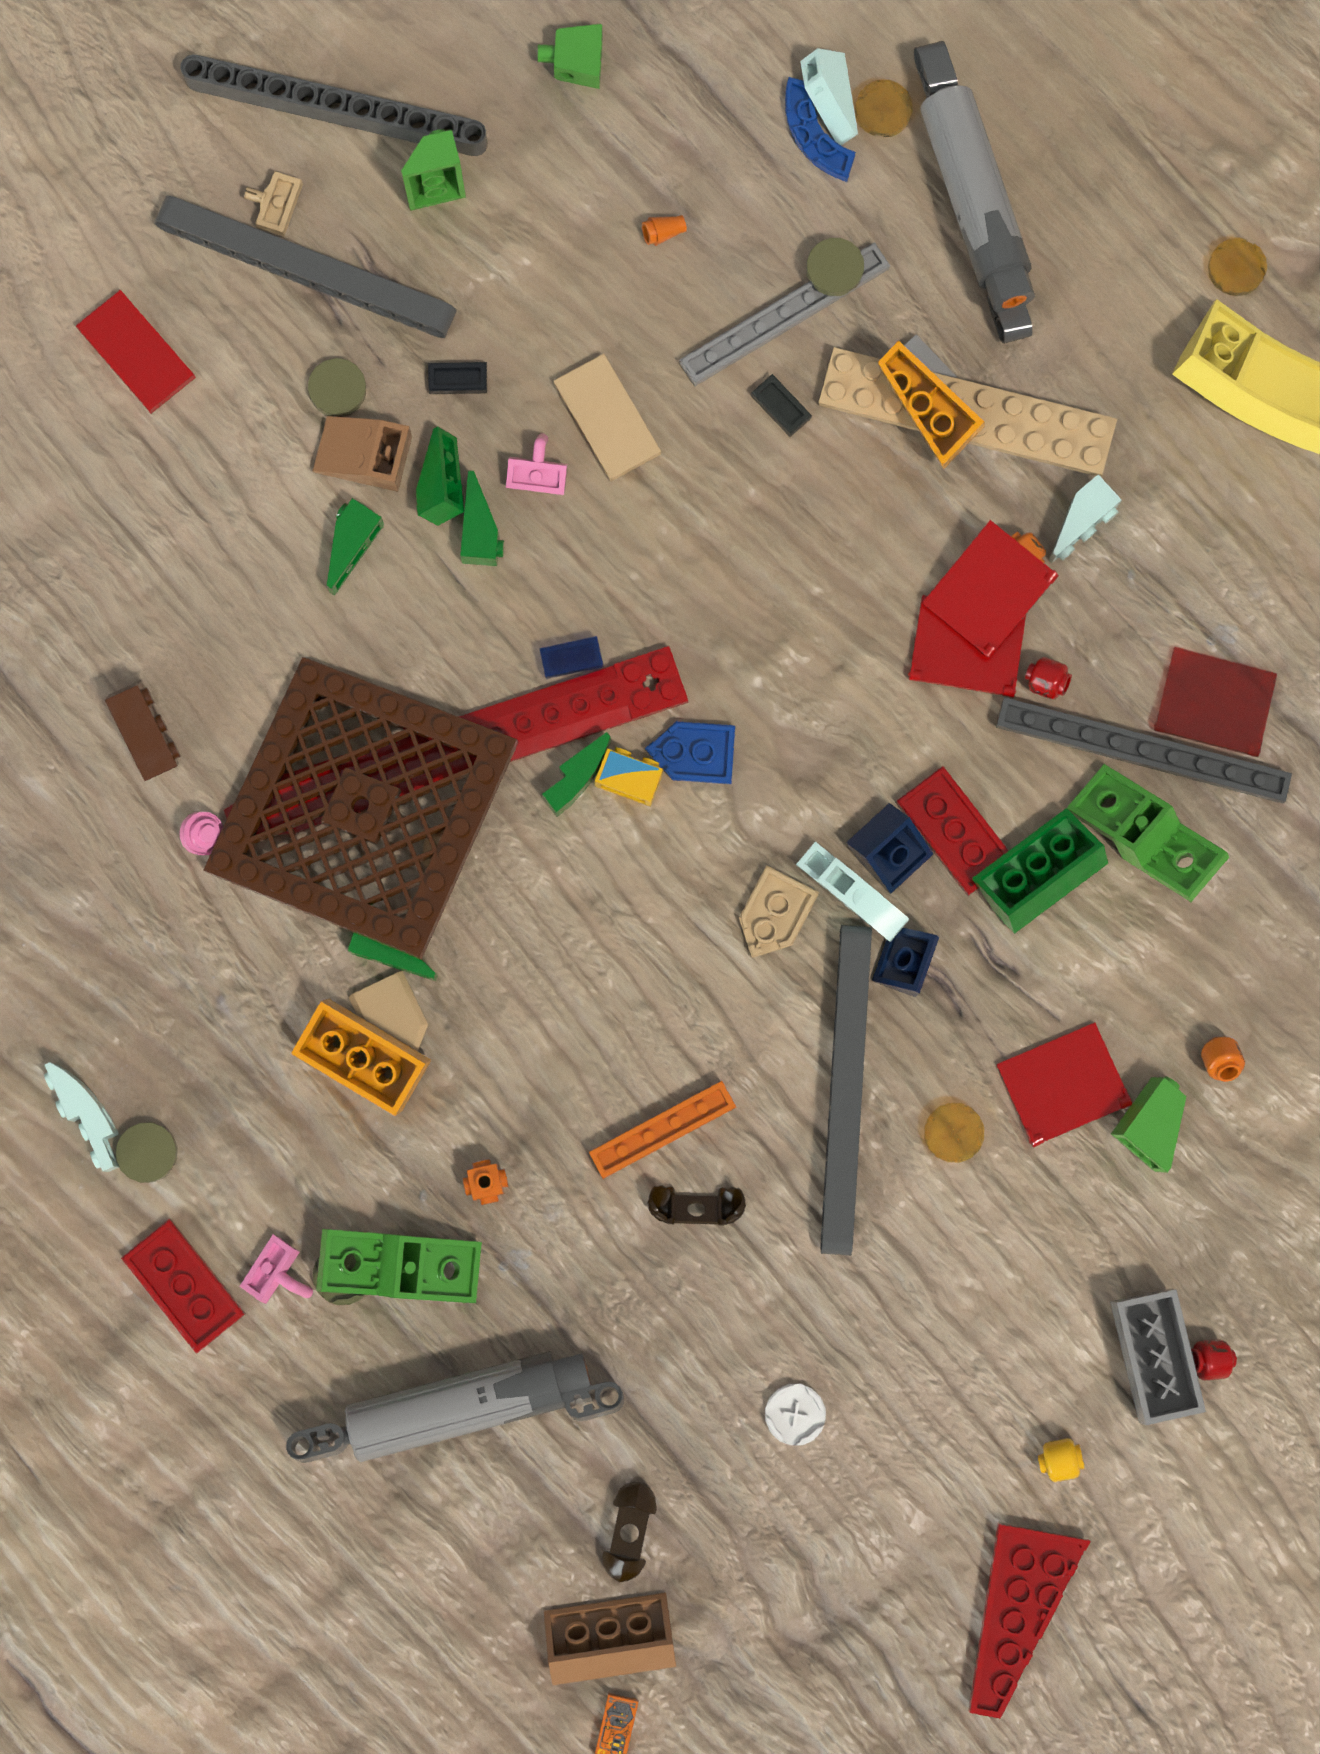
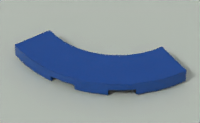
[785,77,856,182]

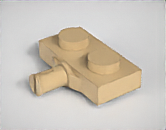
[244,171,303,236]

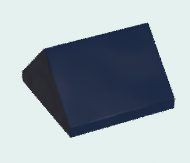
[872,928,939,997]

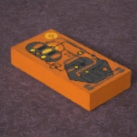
[595,1693,639,1754]

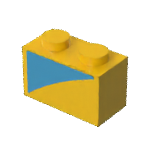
[595,747,663,807]

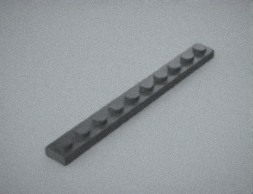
[996,697,1292,804]

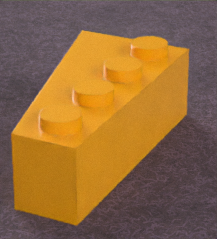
[878,340,985,469]

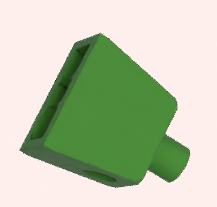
[538,24,603,89]

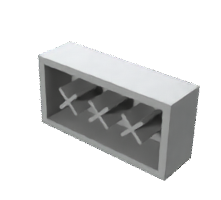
[1110,1289,1206,1425]

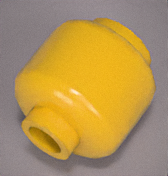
[1038,1438,1085,1482]

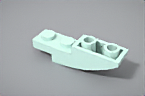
[796,842,909,942]
[44,1062,119,1172]

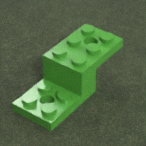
[1067,764,1229,902]
[316,1229,482,1303]

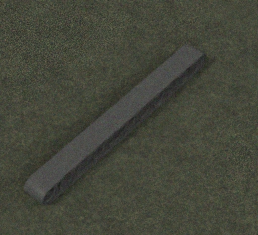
[180,55,488,156]
[154,196,457,338]
[820,925,872,1256]

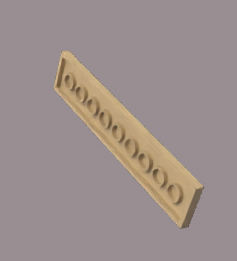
[819,347,1117,477]

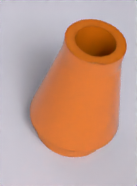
[642,215,687,246]

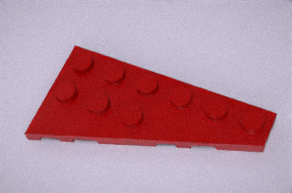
[968,1523,1091,1719]

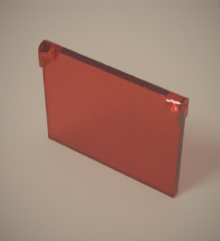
[1154,647,1277,758]

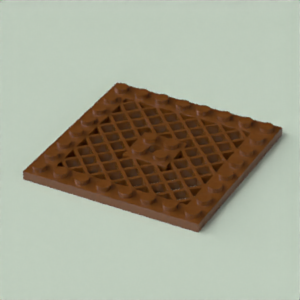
[203,657,519,960]

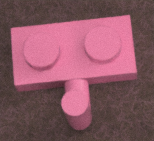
[506,433,568,495]
[240,1234,313,1304]

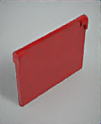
[922,520,1059,658]
[908,595,1026,697]
[996,1022,1132,1148]

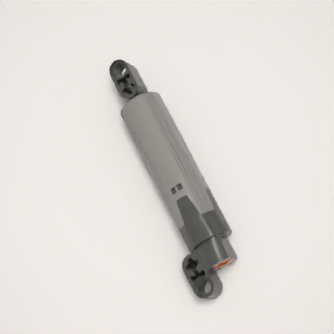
[914,41,1035,344]
[286,1351,624,1463]

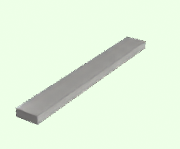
[679,242,890,386]

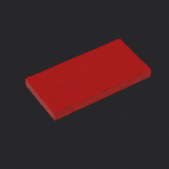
[76,290,196,414]
[895,766,1009,896]
[121,1219,246,1354]

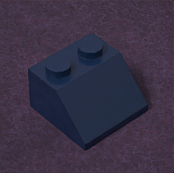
[846,803,934,894]

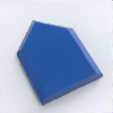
[645,721,735,784]

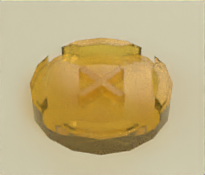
[855,80,913,137]
[1208,238,1267,296]
[924,1103,984,1163]

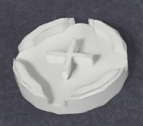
[765,1384,826,1446]

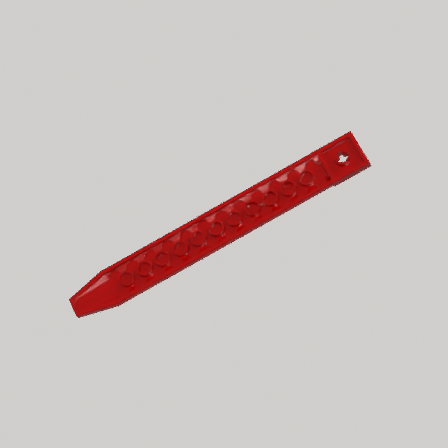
[224,646,688,835]

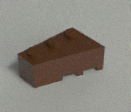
[105,680,181,781]

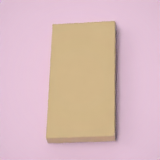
[553,354,661,482]

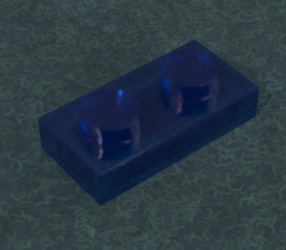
[539,636,603,679]

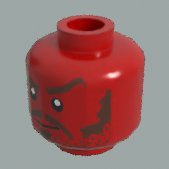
[1025,657,1072,700]
[1191,1339,1237,1381]

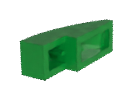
[542,732,611,817]

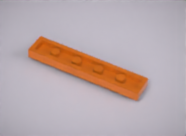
[589,1081,736,1179]

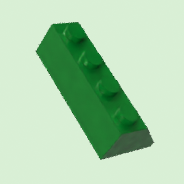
[972,808,1109,934]

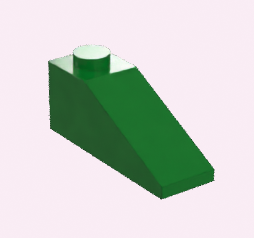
[416,426,464,526]
[460,470,504,566]
[327,498,384,596]
[348,933,437,981]

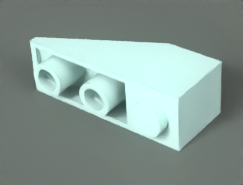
[800,48,858,146]
[1049,474,1122,564]

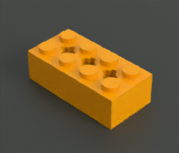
[291,999,431,1116]

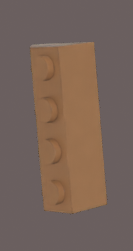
[544,1593,676,1685]

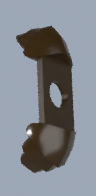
[647,1185,746,1226]
[602,1482,657,1583]

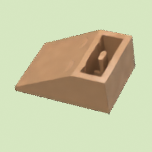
[313,416,412,492]

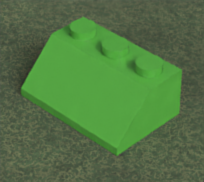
[401,129,466,211]

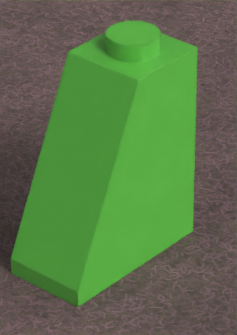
[1111,1076,1187,1173]

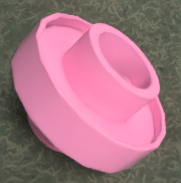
[180,812,223,855]

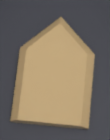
[739,865,819,958]
[349,971,428,1051]

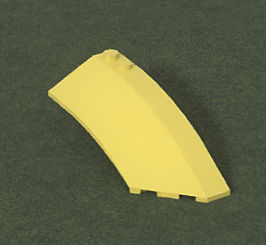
[1172,299,1320,454]

